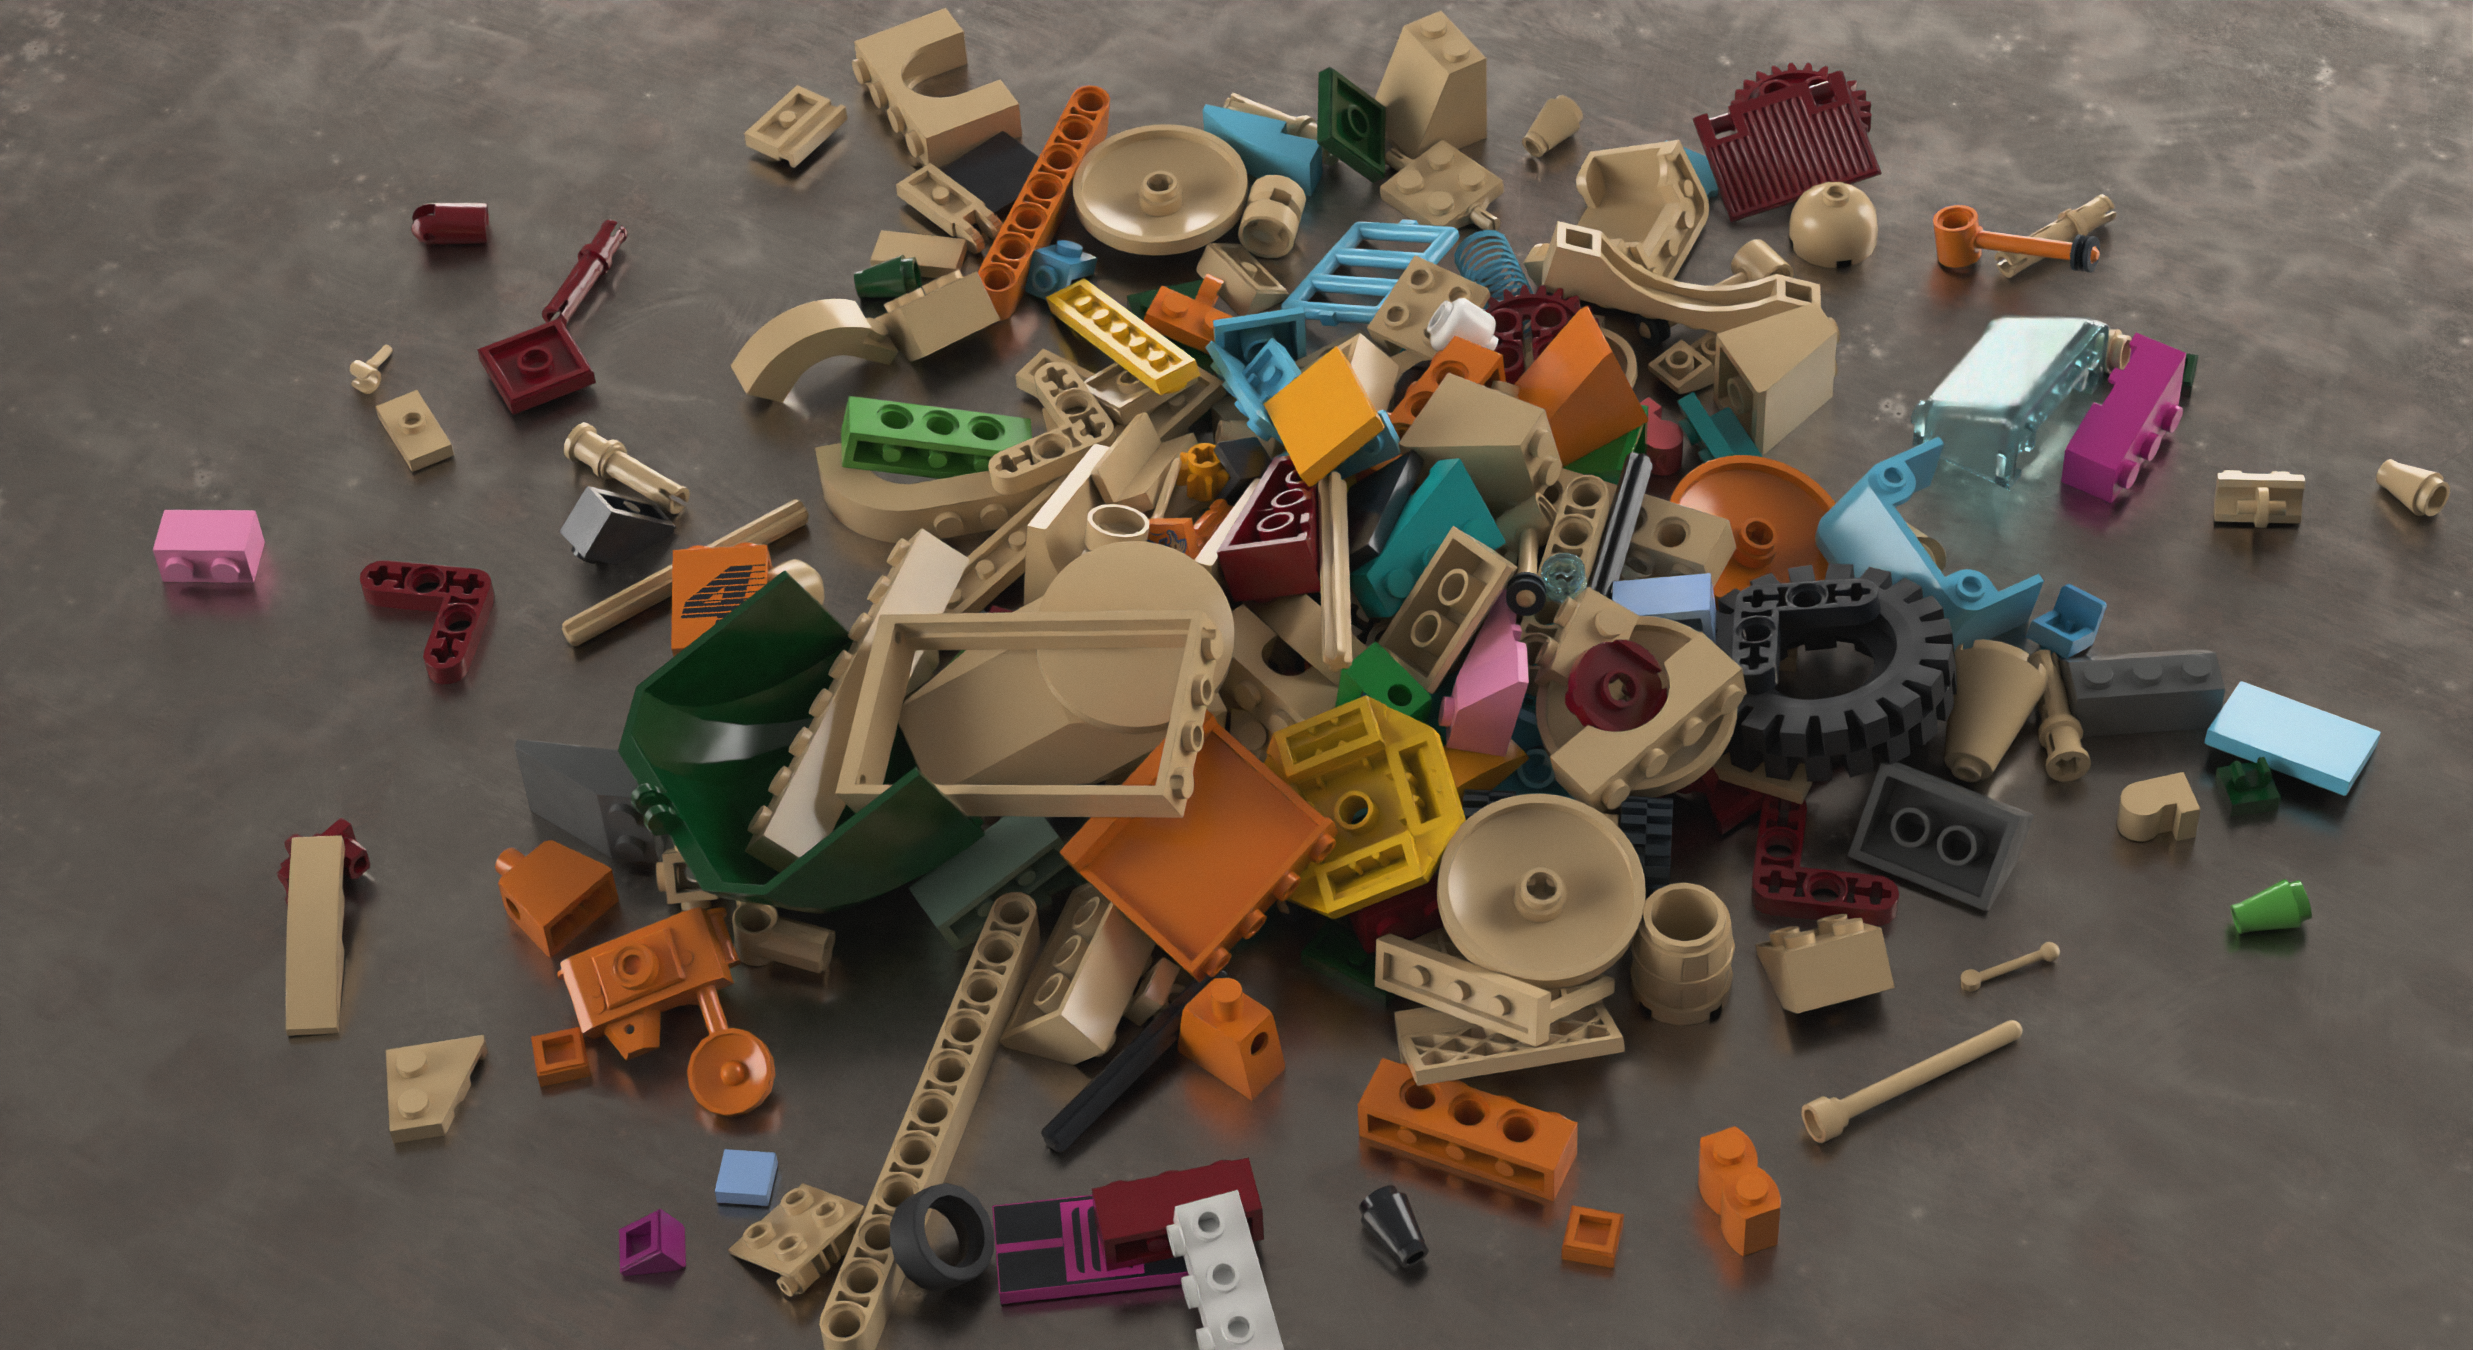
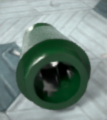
[854,254,922,298]

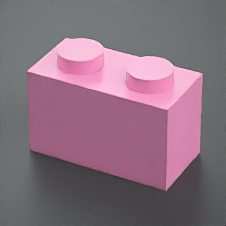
[153,510,265,583]

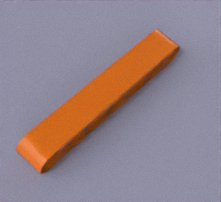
[978,85,1110,321]

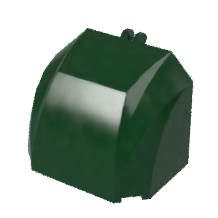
[618,570,985,914]

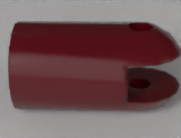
[411,203,489,244]

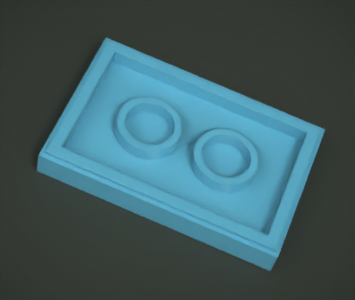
[2204,681,2381,796]

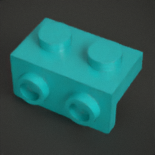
[1677,392,1763,464]

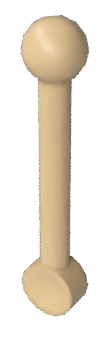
[1960,942,2060,992]

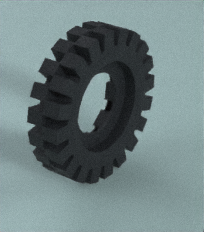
[1716,564,1957,782]

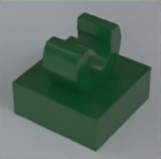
[2215,757,2281,817]

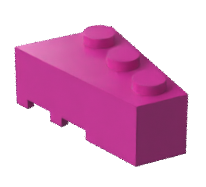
[2061,332,2186,503]

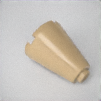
[1944,639,2049,782]

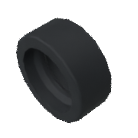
[890,1183,994,1292]

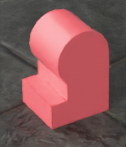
[1640,397,1684,476]

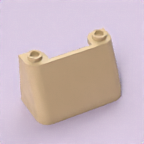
[1523,140,1709,314]

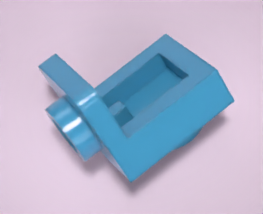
[1025,240,1098,300]
[2026,584,2107,659]

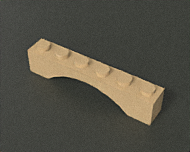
[1542,221,1821,333]

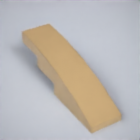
[286,835,345,1036]

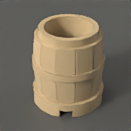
[1630,882,1735,1026]

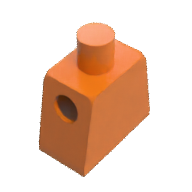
[495,840,619,958]
[1178,978,1285,1101]

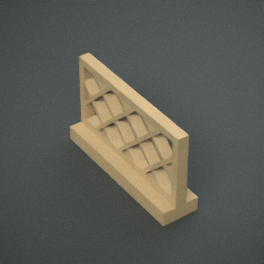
[1375,927,1615,1047]
[1394,999,1625,1086]

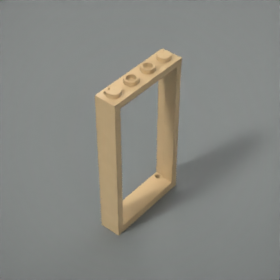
[835,610,1224,818]

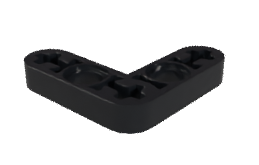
[1732,578,1881,694]

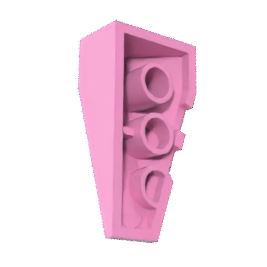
[1438,589,1529,757]

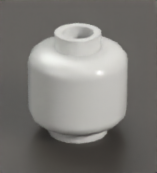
[1427,298,1499,352]

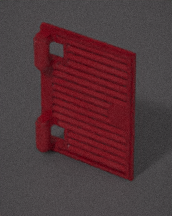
[1693,70,1882,223]

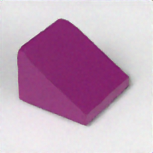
[619,1209,686,1276]

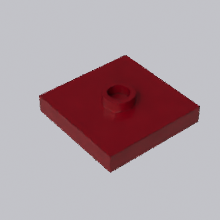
[477,318,596,415]

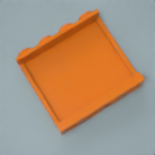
[1059,709,1339,983]

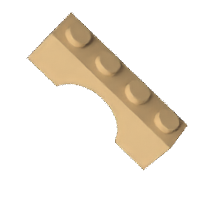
[1550,631,1747,813]

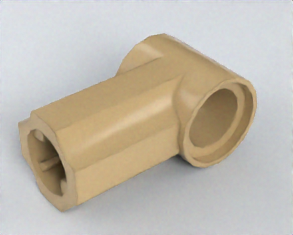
[732,902,835,973]

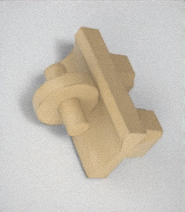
[2213,470,2305,528]

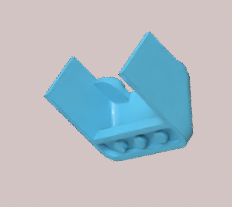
[1815,437,2044,652]

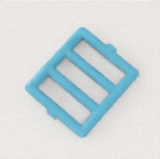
[1280,219,1459,326]

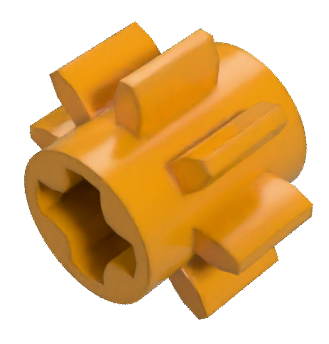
[1176,443,1231,502]

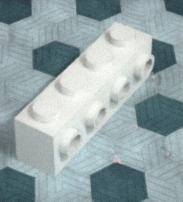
[1166,1190,1284,1350]

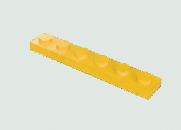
[1046,278,1201,396]

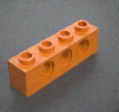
[1355,336,1506,494]
[1358,1058,1578,1201]

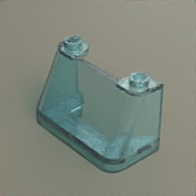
[1911,315,2109,490]

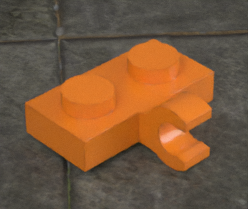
[1143,273,1233,355]

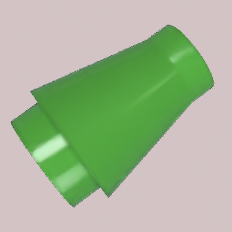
[2230,879,2312,934]

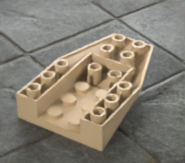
[898,541,1227,785]

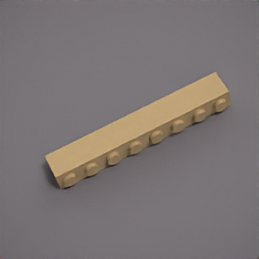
[745,528,970,873]

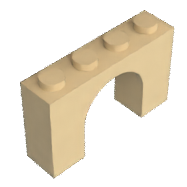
[852,8,1022,168]

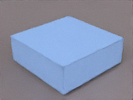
[715,1149,778,1206]

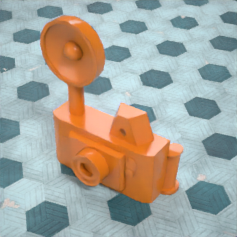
[557,907,776,1117]

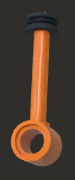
[1933,205,2100,273]

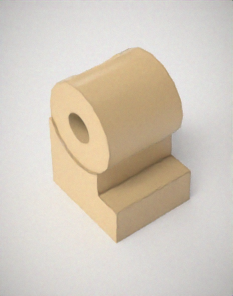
[2116,772,2201,842]

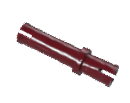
[542,219,628,327]

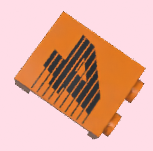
[671,543,773,657]

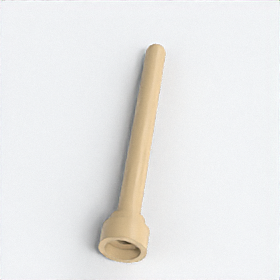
[1801,1020,2022,1143]

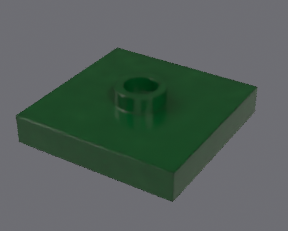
[1317,67,1386,183]

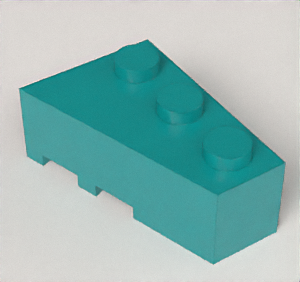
[1350,458,1506,618]

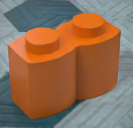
[1698,1126,1781,1256]

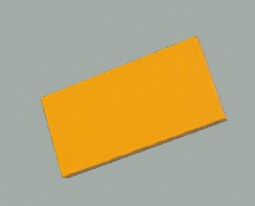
[1264,346,1385,487]

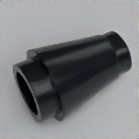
[1359,1185,1429,1268]

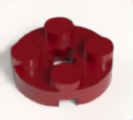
[1565,639,1668,732]

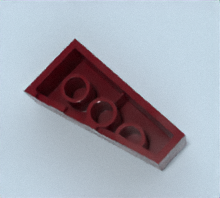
[1216,455,1321,603]

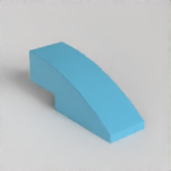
[1203,104,1323,196]

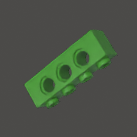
[841,396,1032,479]

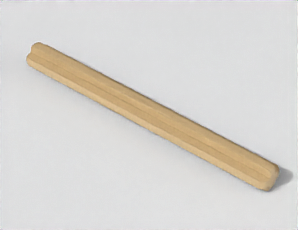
[1318,472,1353,673]
[562,499,809,646]

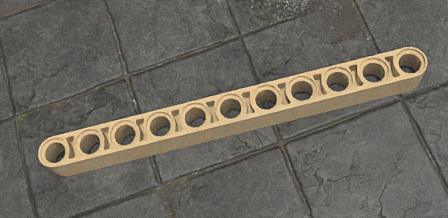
[819,892,1041,1350]

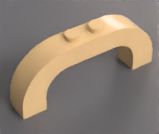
[815,406,1093,543]

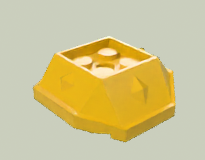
[1264,695,1466,919]

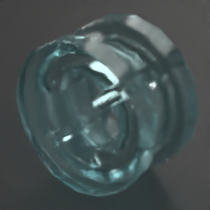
[1541,553,1587,603]

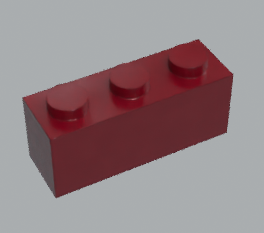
[1092,1157,1264,1271]

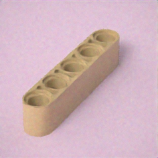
[1518,475,1610,696]

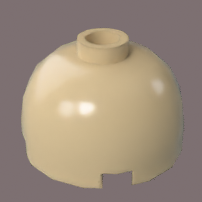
[1789,182,1878,268]

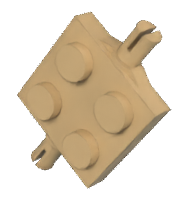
[1380,139,1504,231]

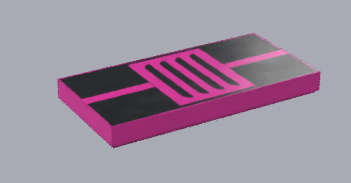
[992,1195,1189,1304]

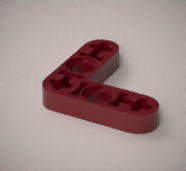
[359,560,495,685]
[1751,794,1899,926]

